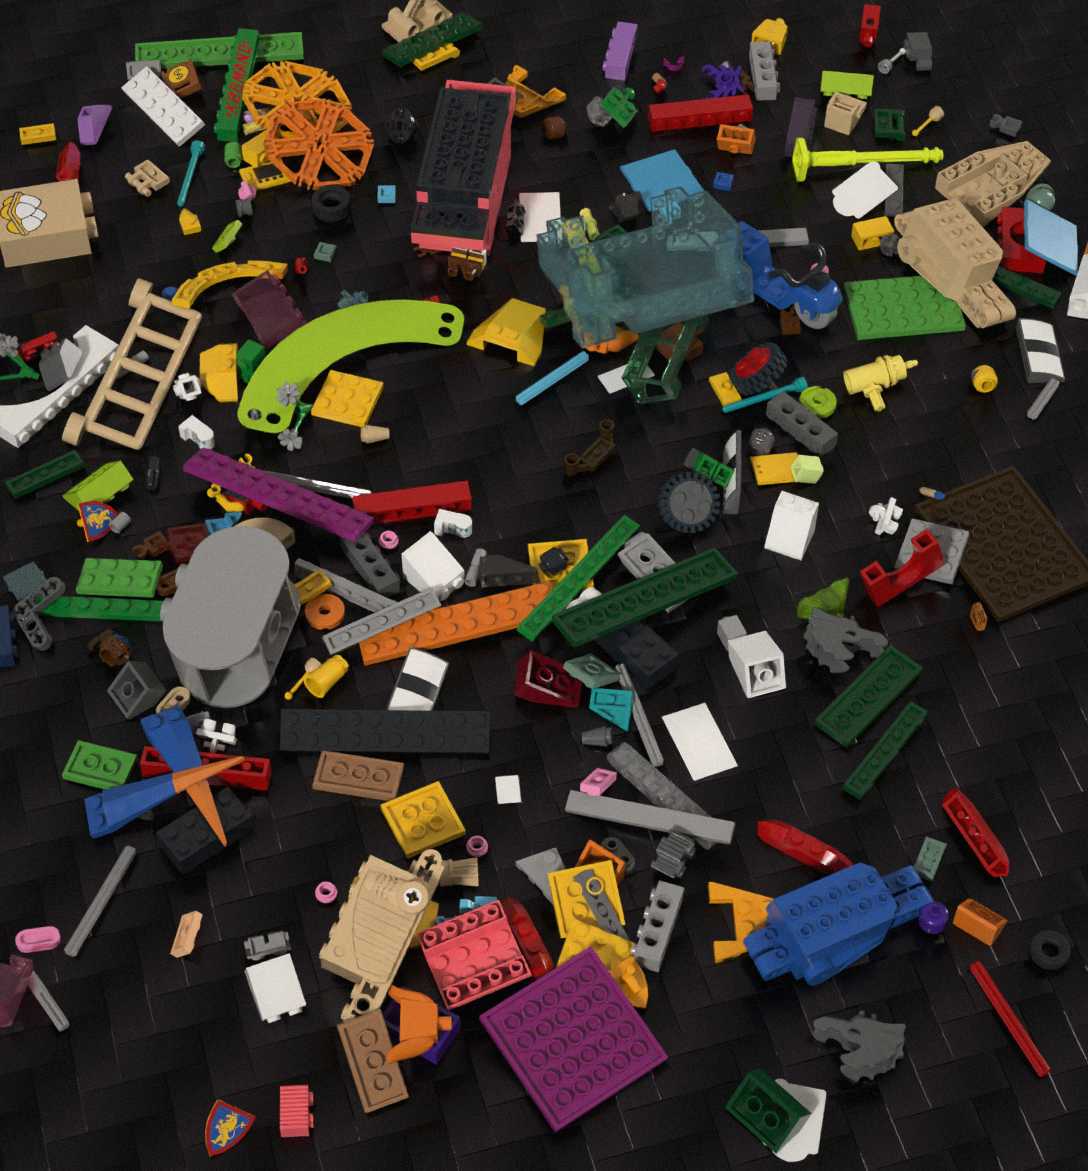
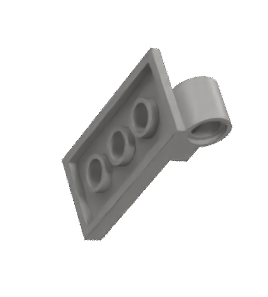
[618,532,687,613]

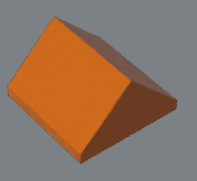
[574,840,626,886]
[953,898,1008,946]

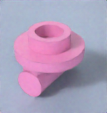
[238,181,256,201]

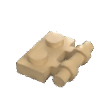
[125,160,170,197]

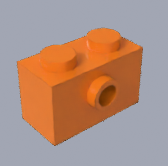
[717,124,756,154]

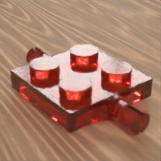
[157,523,211,563]

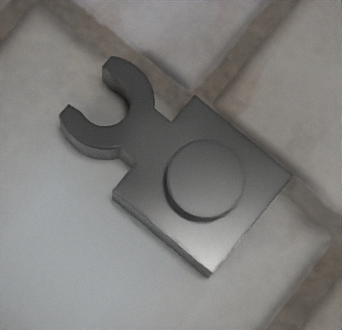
[989,114,1023,137]

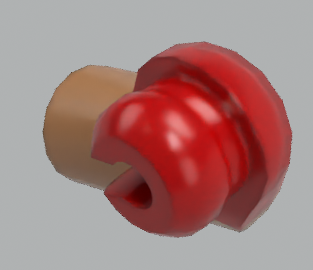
[652,73,667,94]

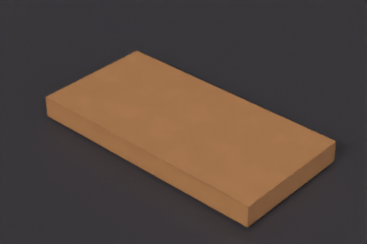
[312,751,404,801]
[336,1009,409,1113]

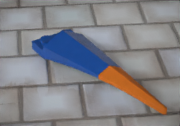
[140,705,227,846]
[85,756,245,839]

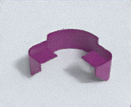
[663,56,685,71]

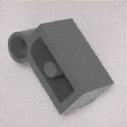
[903,32,932,71]

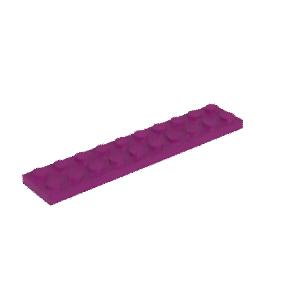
[183,447,374,542]

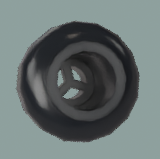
[538,547,569,576]

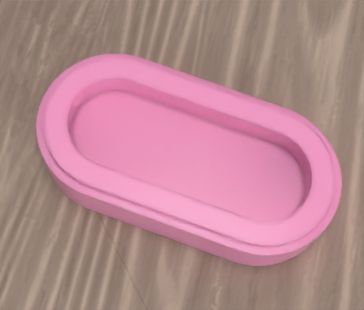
[15,926,61,953]

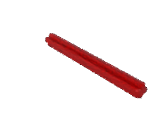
[970,961,1050,1077]

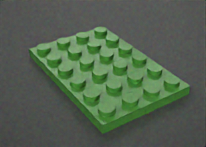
[843,276,966,340]

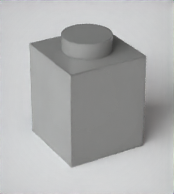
[717,615,747,651]

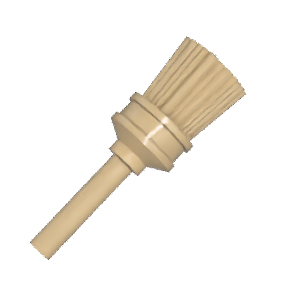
[407,857,479,887]

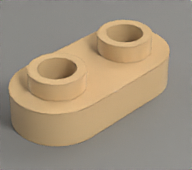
[156,687,191,713]

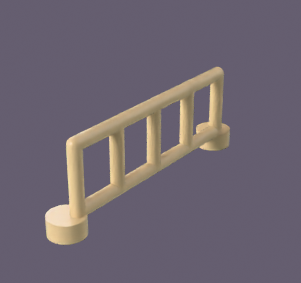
[62,278,202,450]

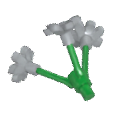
[0,333,40,381]
[251,382,313,451]

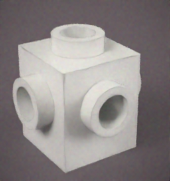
[173,373,202,401]

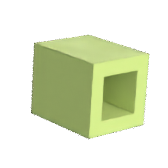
[791,455,824,484]

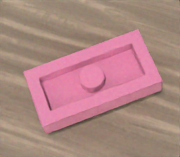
[580,768,617,796]

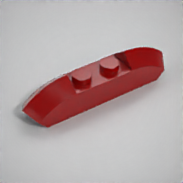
[56,142,81,181]
[942,788,1009,877]
[758,820,853,876]
[501,897,555,982]

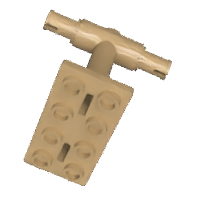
[382,0,453,42]

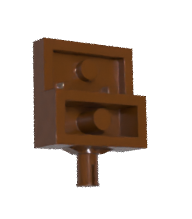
[651,321,704,366]

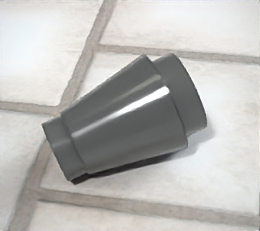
[582,726,613,747]

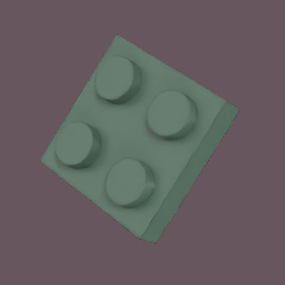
[563,654,621,689]

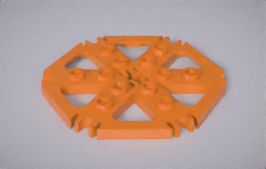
[263,99,374,190]

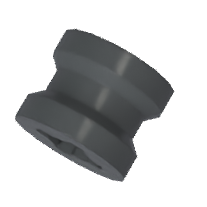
[235,198,253,217]

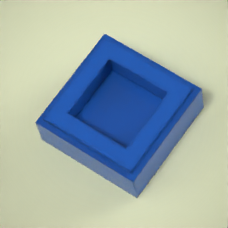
[713,172,734,191]

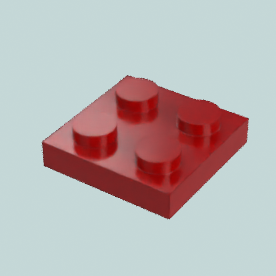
[18,331,57,362]

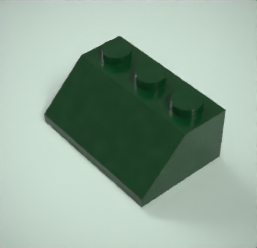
[725,1068,812,1153]

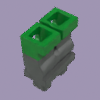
[684,448,735,488]

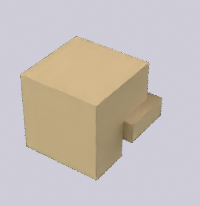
[824,92,867,135]

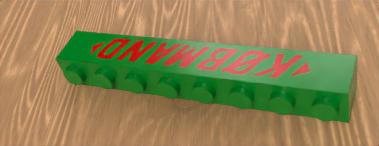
[214,28,260,142]

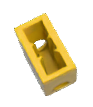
[752,18,788,55]

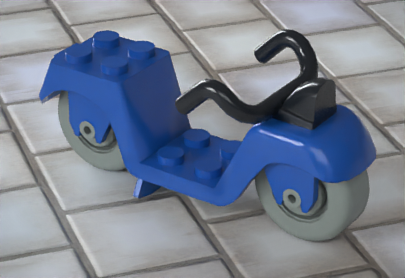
[713,221,842,329]

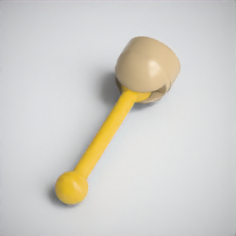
[912,106,944,136]
[285,657,322,700]

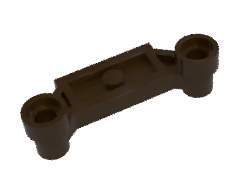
[564,419,616,476]

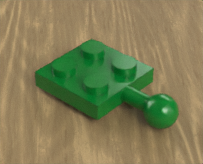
[600,87,637,128]

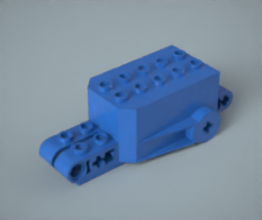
[742,863,934,986]

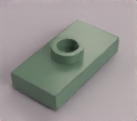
[914,836,947,882]

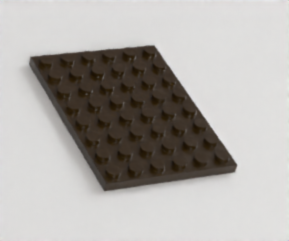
[914,465,1088,622]

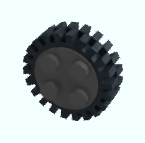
[657,472,720,533]

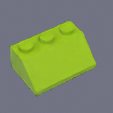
[820,71,874,100]
[62,460,133,511]

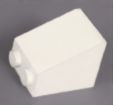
[764,491,819,560]
[402,531,465,602]
[728,631,786,698]
[245,953,306,1023]

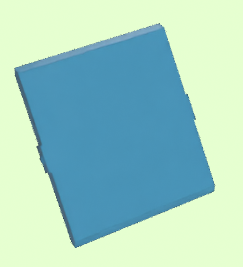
[620,149,705,211]
[1024,199,1078,276]

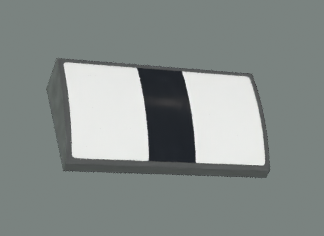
[1016,318,1065,383]
[722,430,741,514]
[386,647,449,711]

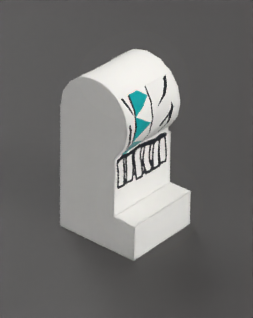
[179,415,215,449]
[434,509,472,538]

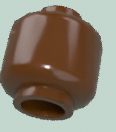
[540,116,567,140]

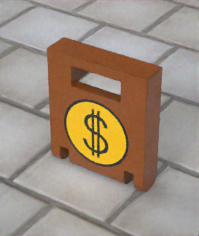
[161,58,202,99]

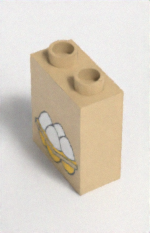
[0,179,99,268]

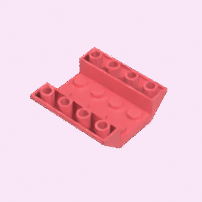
[417,900,532,1011]

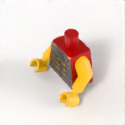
[207,454,267,515]

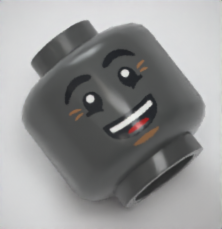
[747,428,775,456]

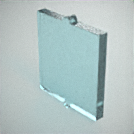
[3,561,47,601]

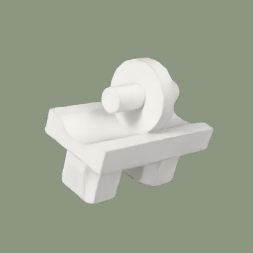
[869,497,903,535]
[196,719,237,754]

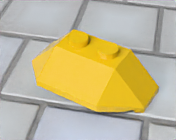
[200,343,238,402]

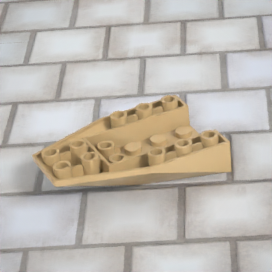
[935,141,1051,227]

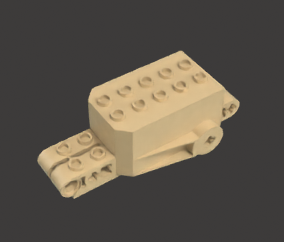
[894,198,1016,328]

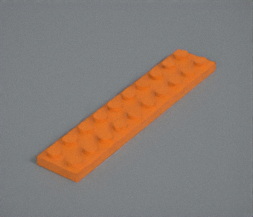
[359,581,553,666]

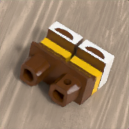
[448,247,486,281]

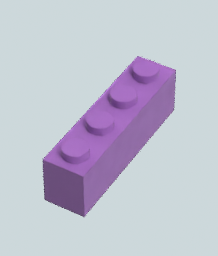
[603,22,637,81]

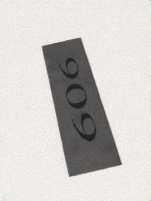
[573,869,630,941]

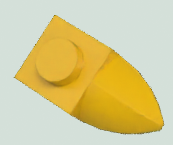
[179,209,201,235]

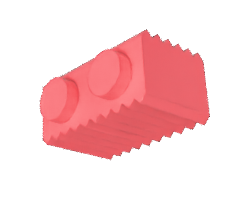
[280,1085,314,1137]

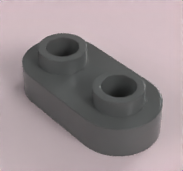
[601,837,635,876]

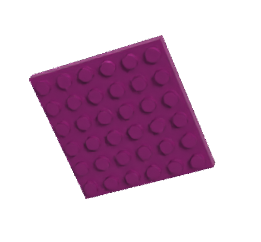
[479,947,669,1133]

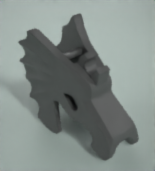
[803,607,888,673]
[813,1011,906,1082]

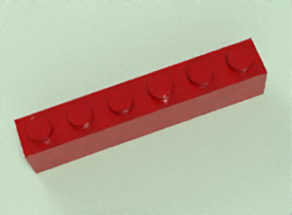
[648,94,753,132]
[352,481,472,524]
[140,746,272,791]

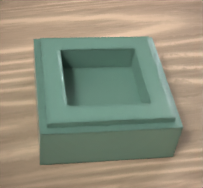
[314,242,337,262]

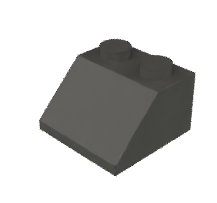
[38,338,83,391]
[107,660,166,719]

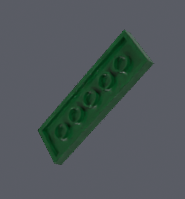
[382,12,483,67]
[814,645,923,748]

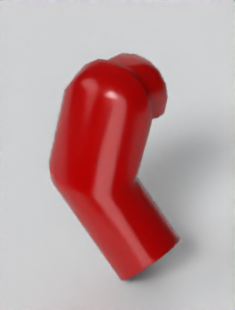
[295,257,308,274]

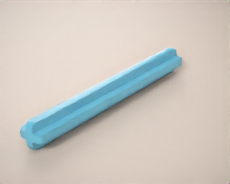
[516,351,589,405]

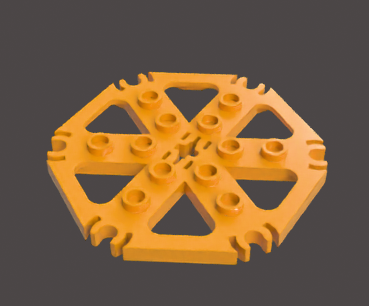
[242,61,352,142]

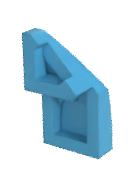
[204,511,242,536]

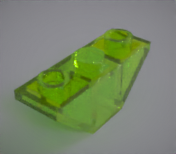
[797,577,849,619]

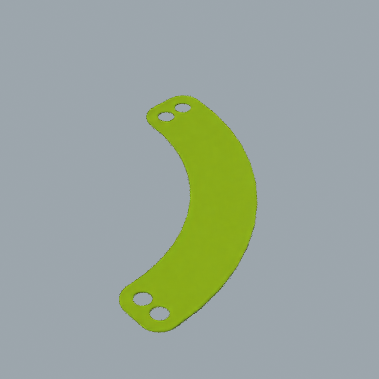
[237,300,464,433]

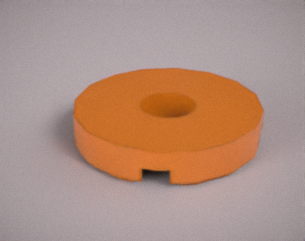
[305,594,345,630]

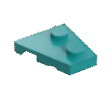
[589,688,634,732]

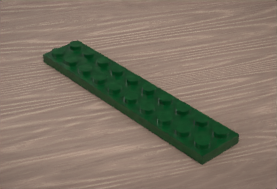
[552,547,738,648]

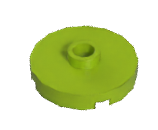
[799,386,837,419]

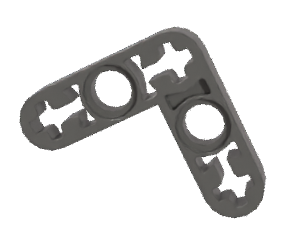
[13,577,66,651]

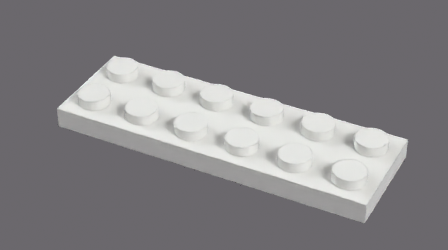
[121,66,205,147]

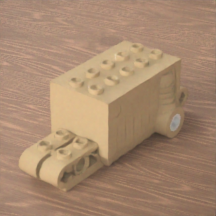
[319,849,445,1022]

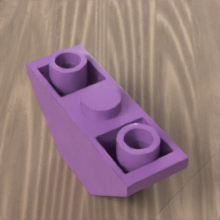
[77,105,112,146]

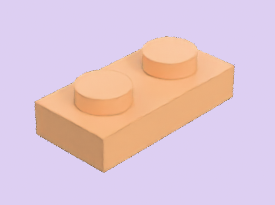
[170,911,202,958]

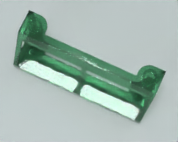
[622,299,709,404]

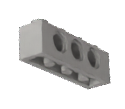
[749,42,780,100]
[631,881,684,972]

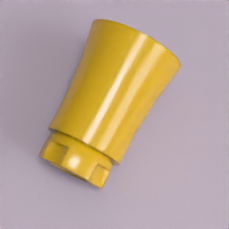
[303,655,349,698]

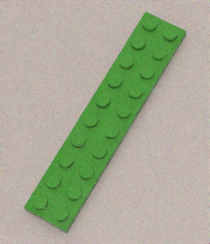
[135,32,304,69]

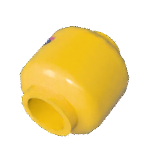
[971,365,998,393]

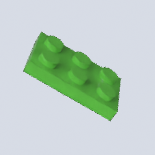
[62,740,138,790]

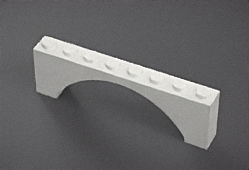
[0,325,119,448]

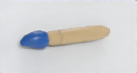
[920,487,945,500]

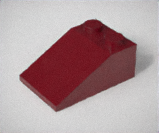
[513,650,582,708]

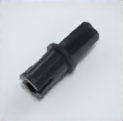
[146,456,161,491]

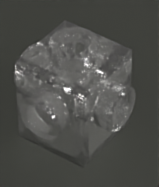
[586,96,612,127]

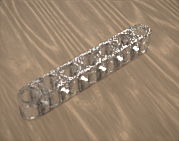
[607,742,717,849]

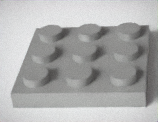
[895,519,969,584]

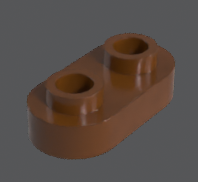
[156,569,178,596]

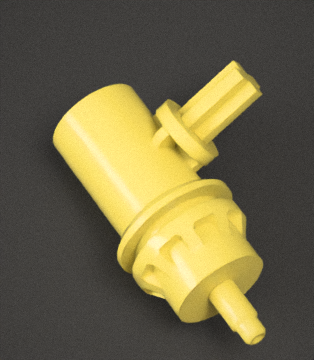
[843,355,918,412]

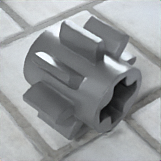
[879,234,900,256]

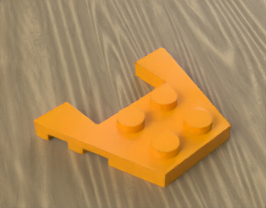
[505,65,566,118]
[708,882,773,963]

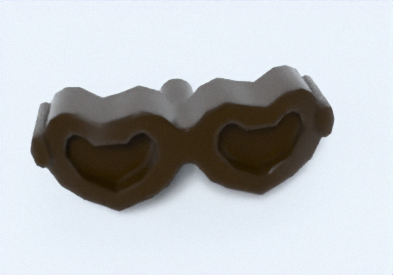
[87,629,116,653]

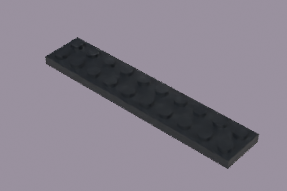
[280,709,490,754]

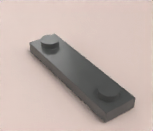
[884,163,903,217]

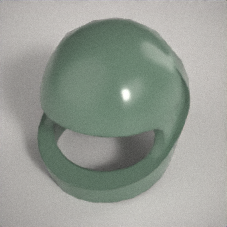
[1026,183,1055,211]

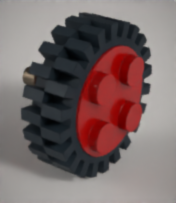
[729,342,787,395]

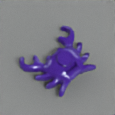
[702,65,745,99]

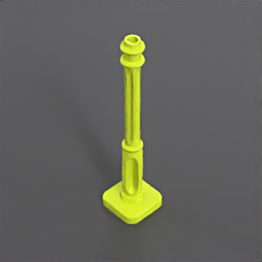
[792,138,943,182]

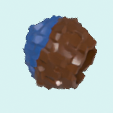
[99,634,132,667]

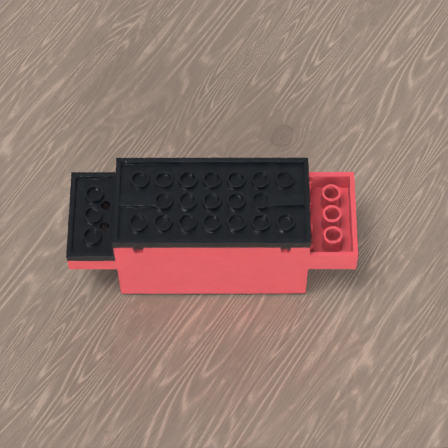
[411,80,516,256]

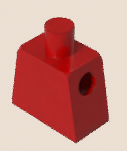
[859,4,881,47]

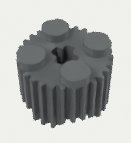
[651,828,696,879]

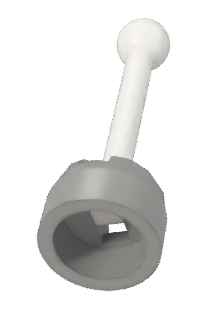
[878,48,906,74]

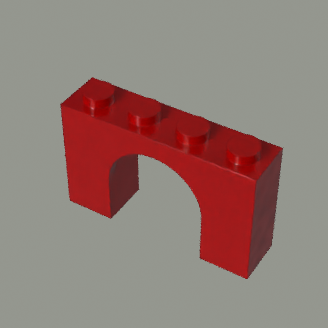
[996,207,1046,273]
[860,528,945,607]

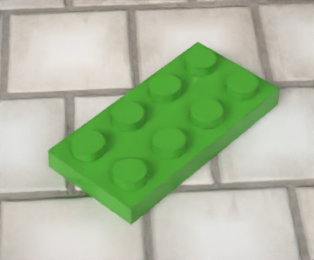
[76,558,163,597]

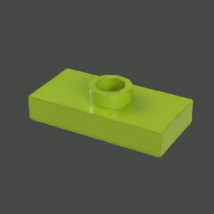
[212,220,242,253]

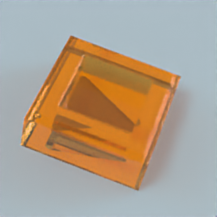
[970,602,987,631]

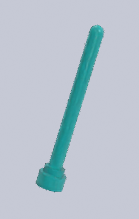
[177,140,205,207]
[722,376,808,413]

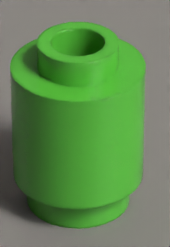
[225,142,242,168]

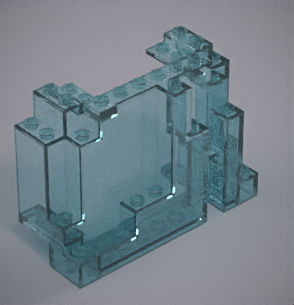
[536,186,754,348]

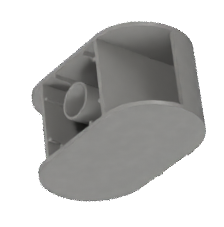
[160,526,300,708]

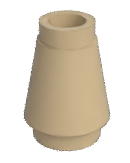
[361,425,389,444]

